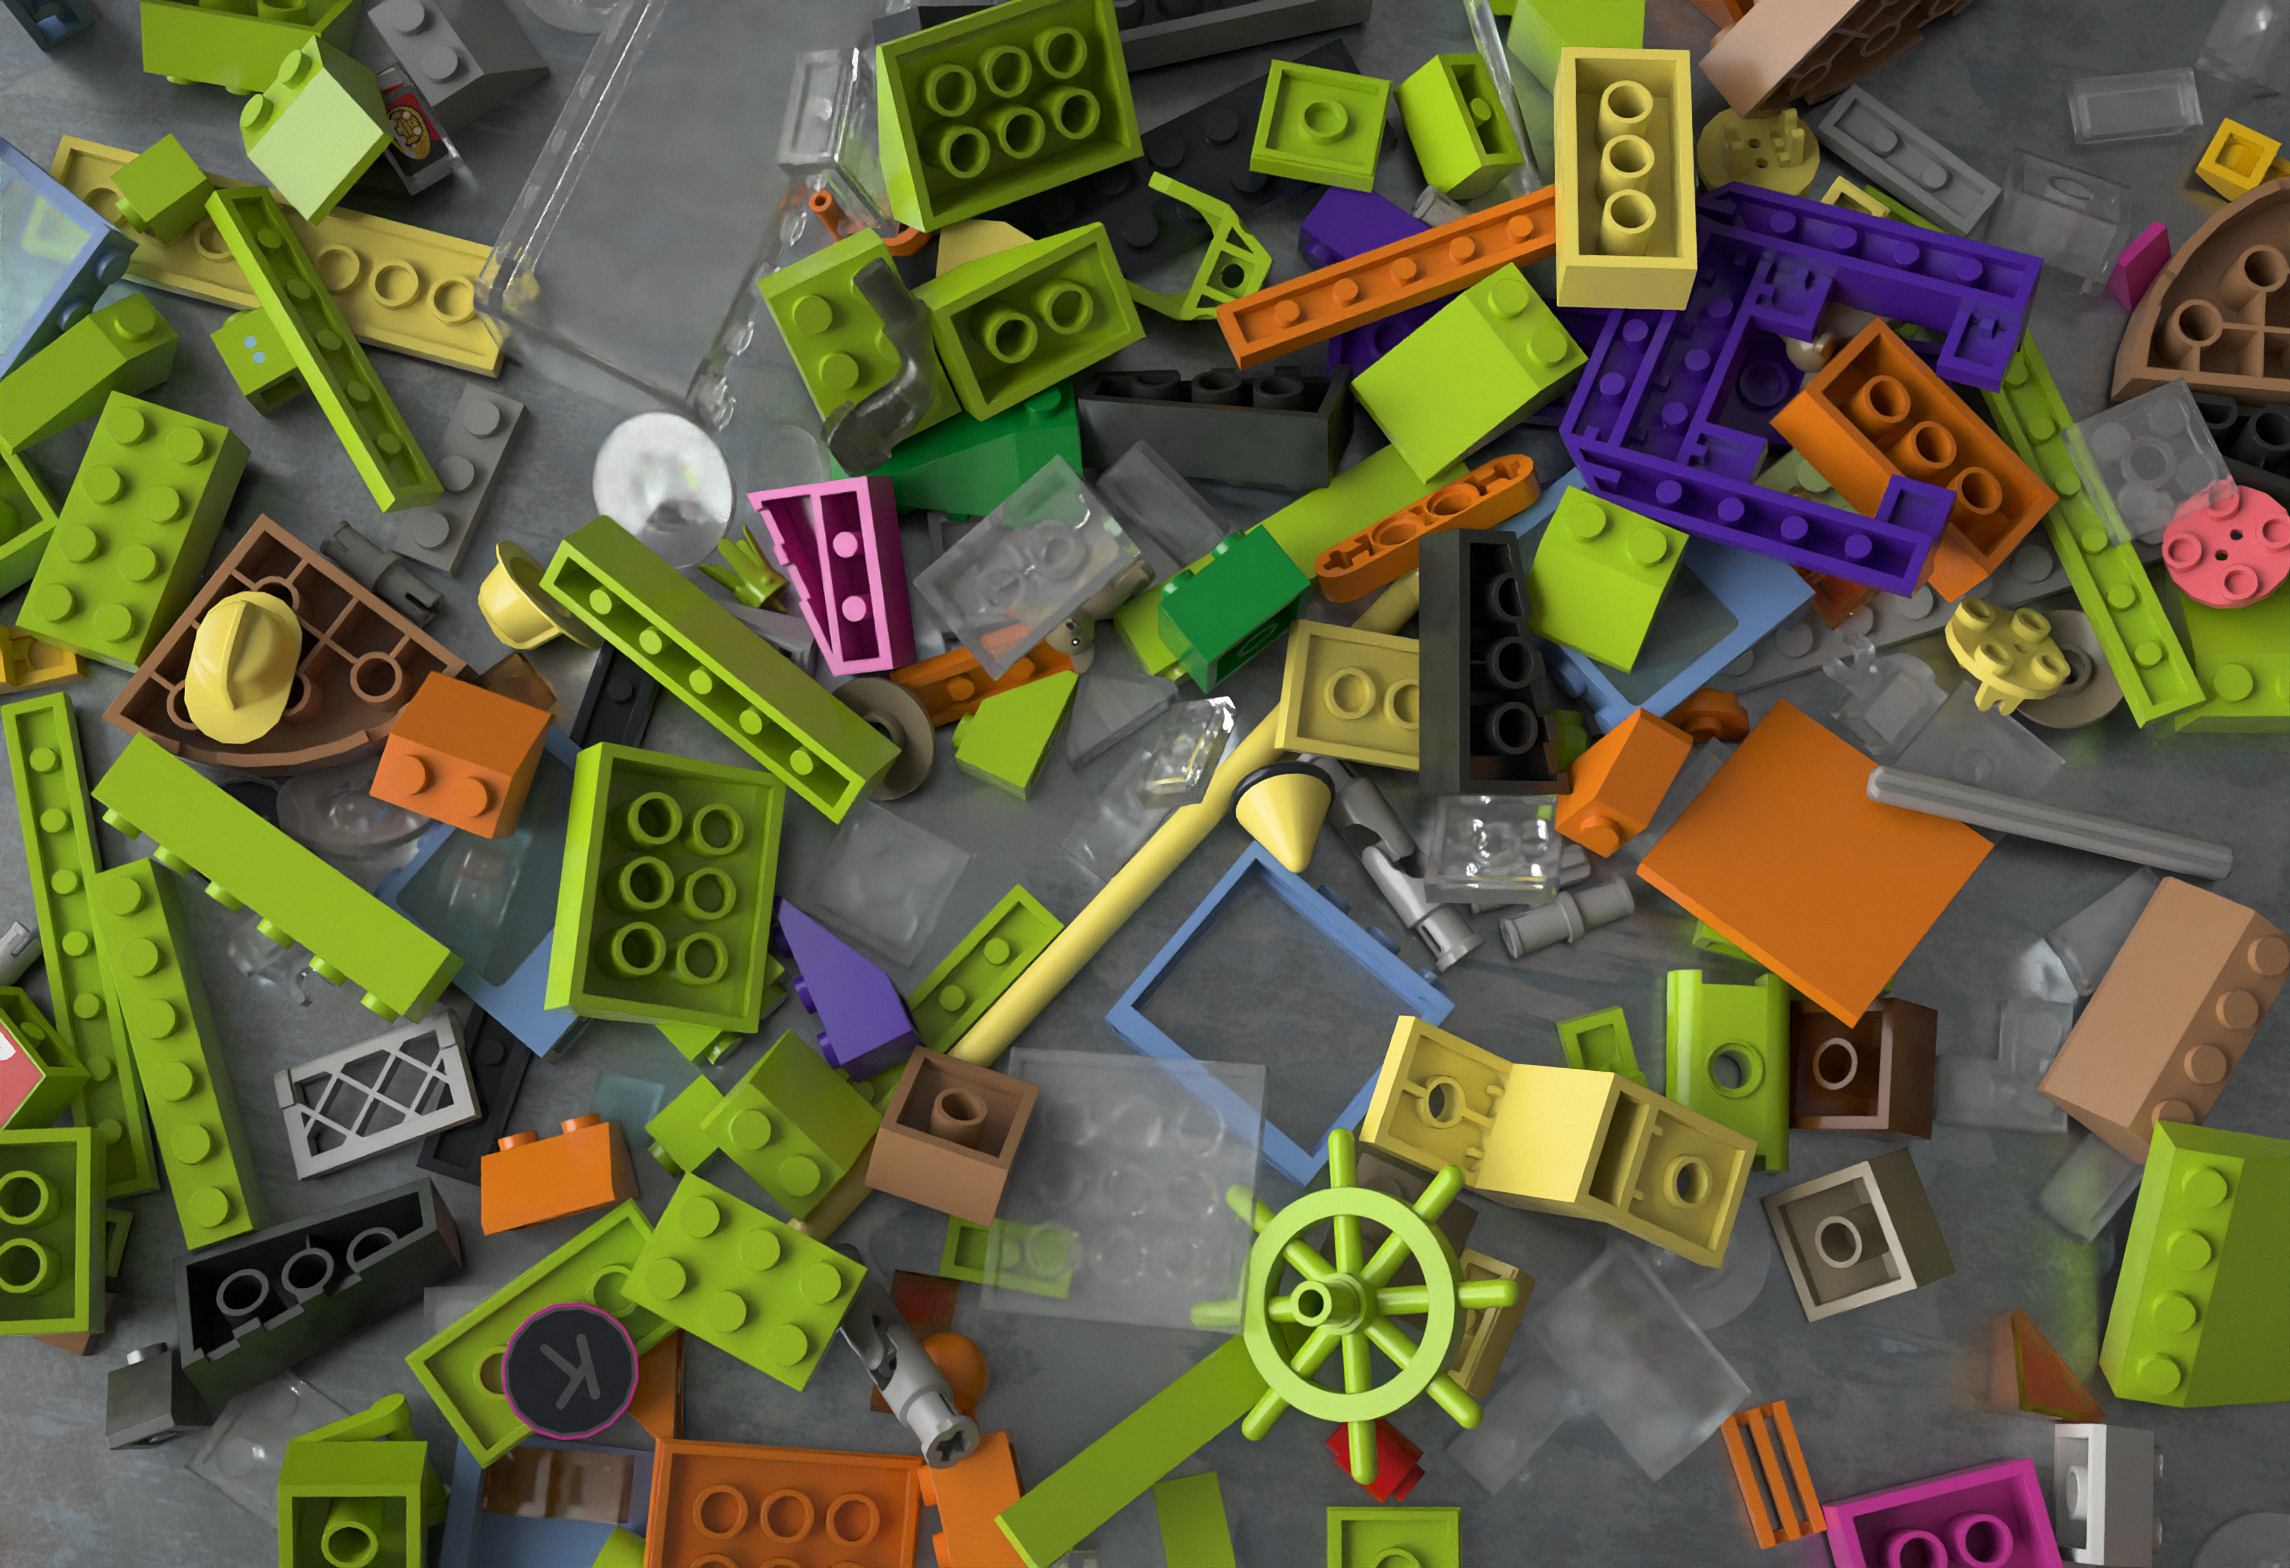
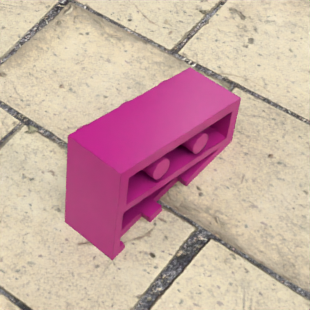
[746,475,918,676]

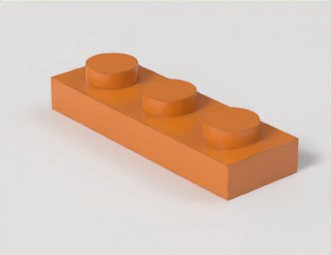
[889,626,1090,728]

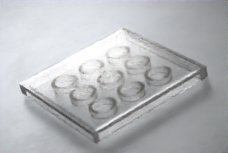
[980,1047,1271,1336]

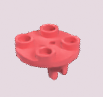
[2162,482,2290,609]

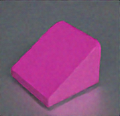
[2099,221,2172,312]

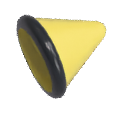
[1229,761,1336,873]

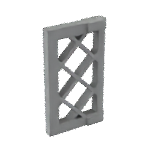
[273,1008,482,1182]

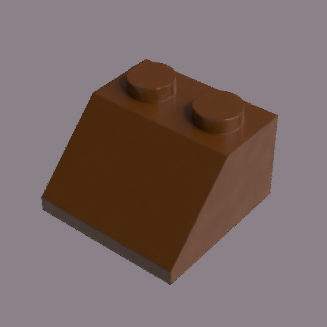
[1789,997,1938,1140]

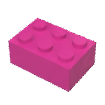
[1820,1457,2064,1568]

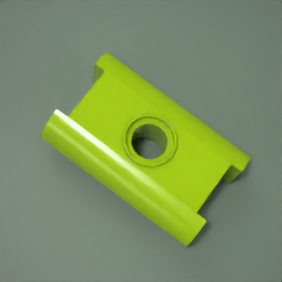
[1666,970,1790,1173]

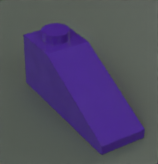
[1297,186,1472,289]

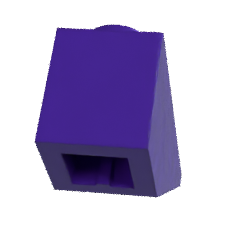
[770,895,928,1084]

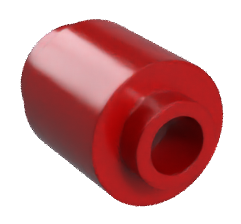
[1324,1418,1426,1504]

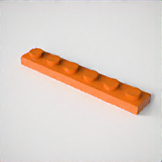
[1216,184,1556,370]

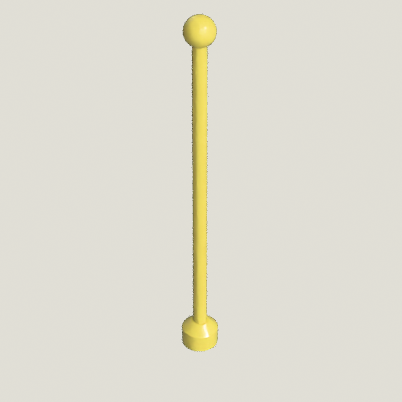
[786,539,1419,1244]

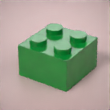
[1158,524,1311,694]

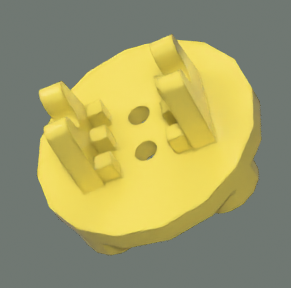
[1695,108,1820,198]
[1945,597,2071,716]

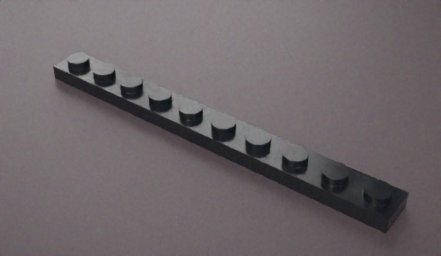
[416,580,692,1187]

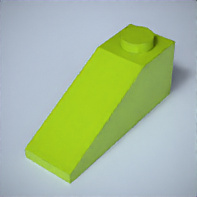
[0,291,179,456]

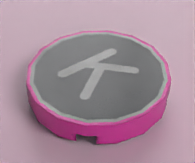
[501,1301,639,1440]

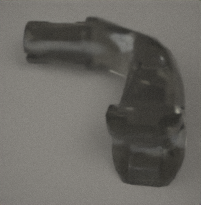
[819,257,939,478]

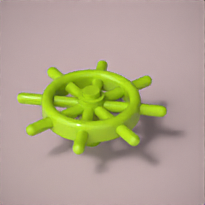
[1192,1127,1521,1485]

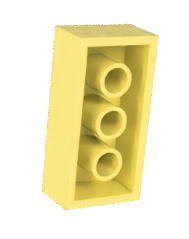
[1554,47,1697,310]

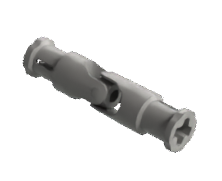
[1296,754,1487,973]
[830,1243,981,1470]

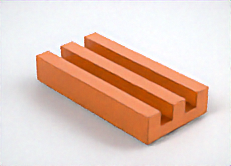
[1718,1399,1828,1549]

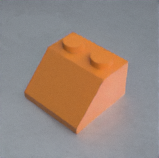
[369,671,555,840]
[481,1113,640,1236]

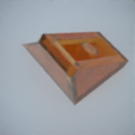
[1985,1308,2107,1424]

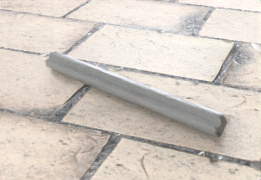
[1866,765,2235,881]

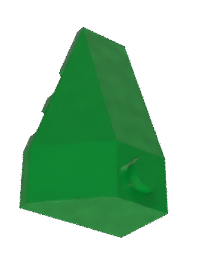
[829,379,1089,531]

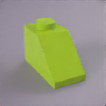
[951,670,1081,801]

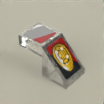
[376,62,465,196]

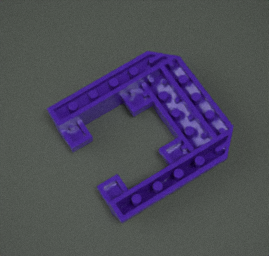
[1559,181,2044,599]

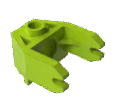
[1124,171,1275,321]

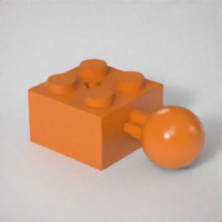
[917,1332,1028,1568]

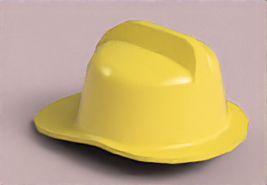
[478,540,602,651]
[184,591,303,744]

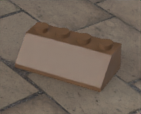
[2037,876,2290,1165]

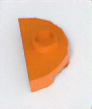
[1634,688,1750,743]

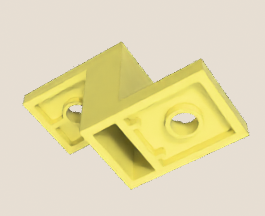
[1358,1015,1759,1269]

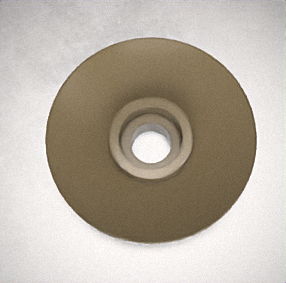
[2016,609,2124,729]
[831,676,936,801]

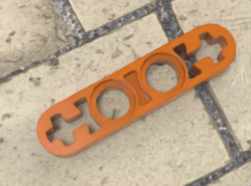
[1314,454,1542,603]

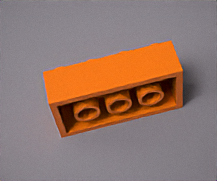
[1769,316,2060,604]

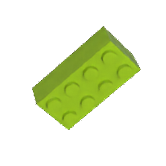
[15,390,251,673]

